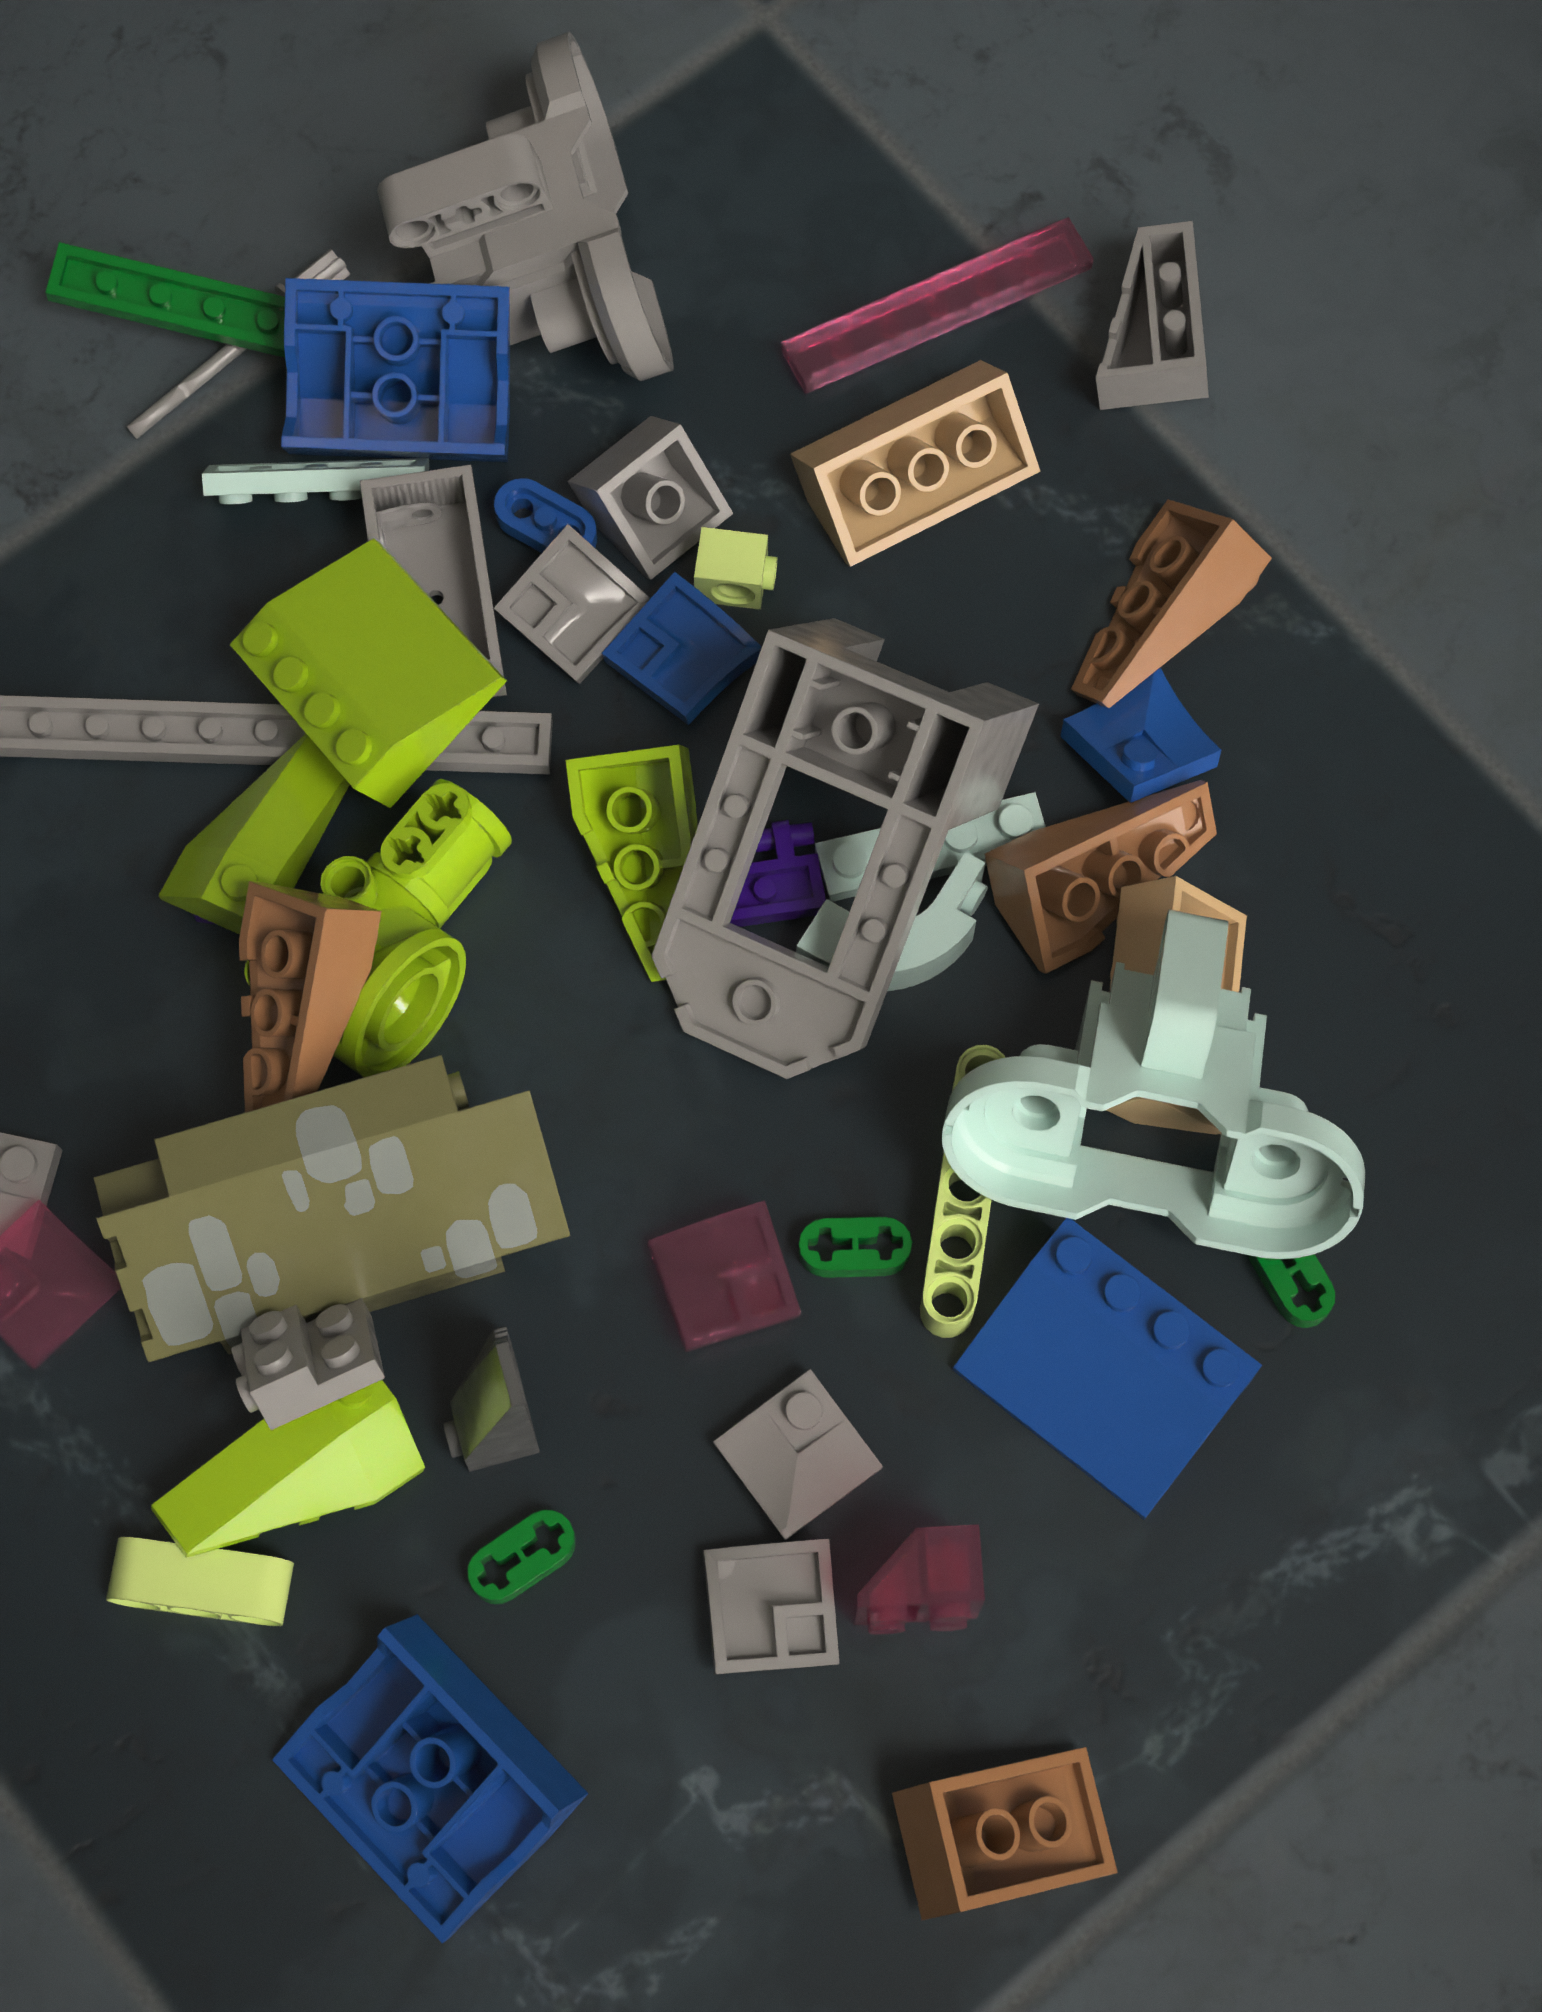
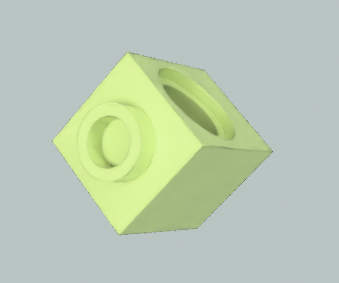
[694,527,778,610]

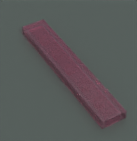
[782,217,1094,394]

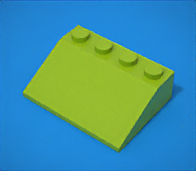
[230,538,507,808]

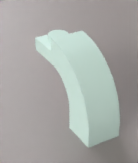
[796,851,988,991]

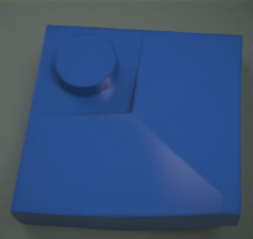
[602,572,762,725]
[1060,668,1222,803]

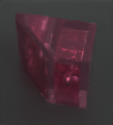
[853,1524,985,1635]

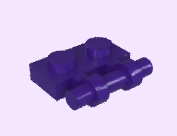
[730,819,826,927]

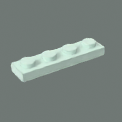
[202,458,429,504]
[815,792,1046,902]

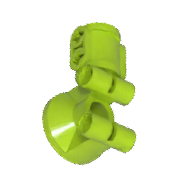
[244,779,512,1078]

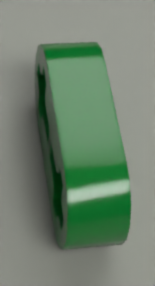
[798,1217,912,1278]
[1248,1254,1335,1328]
[468,1510,575,1604]

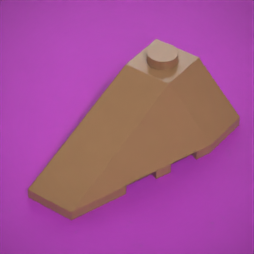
[1071,499,1272,708]
[984,780,1217,974]
[239,881,382,1113]

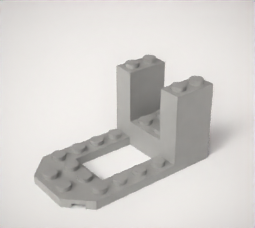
[652,618,1039,1079]

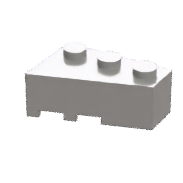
[1096,221,1209,410]

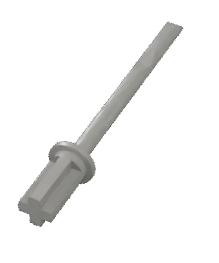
[126,249,350,439]

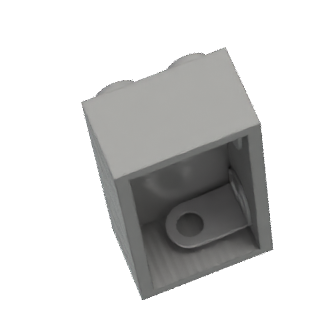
[360,465,507,697]

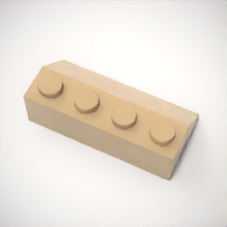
[790,360,1041,567]
[1106,876,1247,1135]

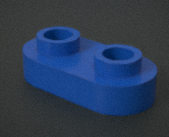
[494,478,597,553]

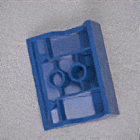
[281,278,510,462]
[952,1218,1262,1520]
[272,1614,589,1943]

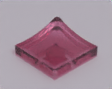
[0,1200,121,1371]
[647,1200,801,1352]

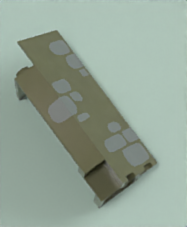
[94,1055,571,1363]

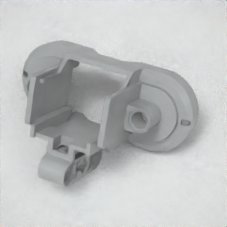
[377,31,674,381]

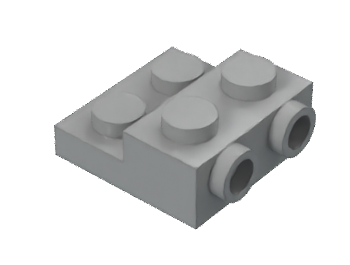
[231,1298,385,1430]

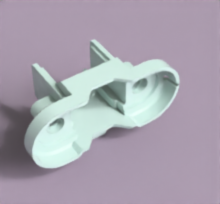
[942,909,1365,1259]

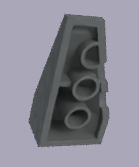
[443,1325,540,1472]

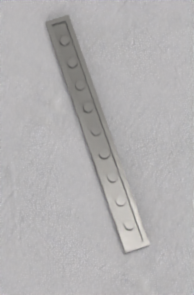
[0,695,553,774]

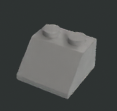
[567,416,733,580]

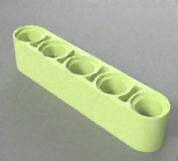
[920,1045,1006,1338]

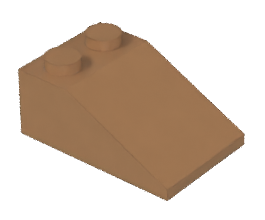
[892,1747,1118,1920]

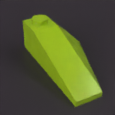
[159,734,350,934]
[565,745,698,982]
[151,1380,425,1558]

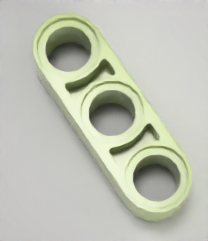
[106,1537,294,1626]

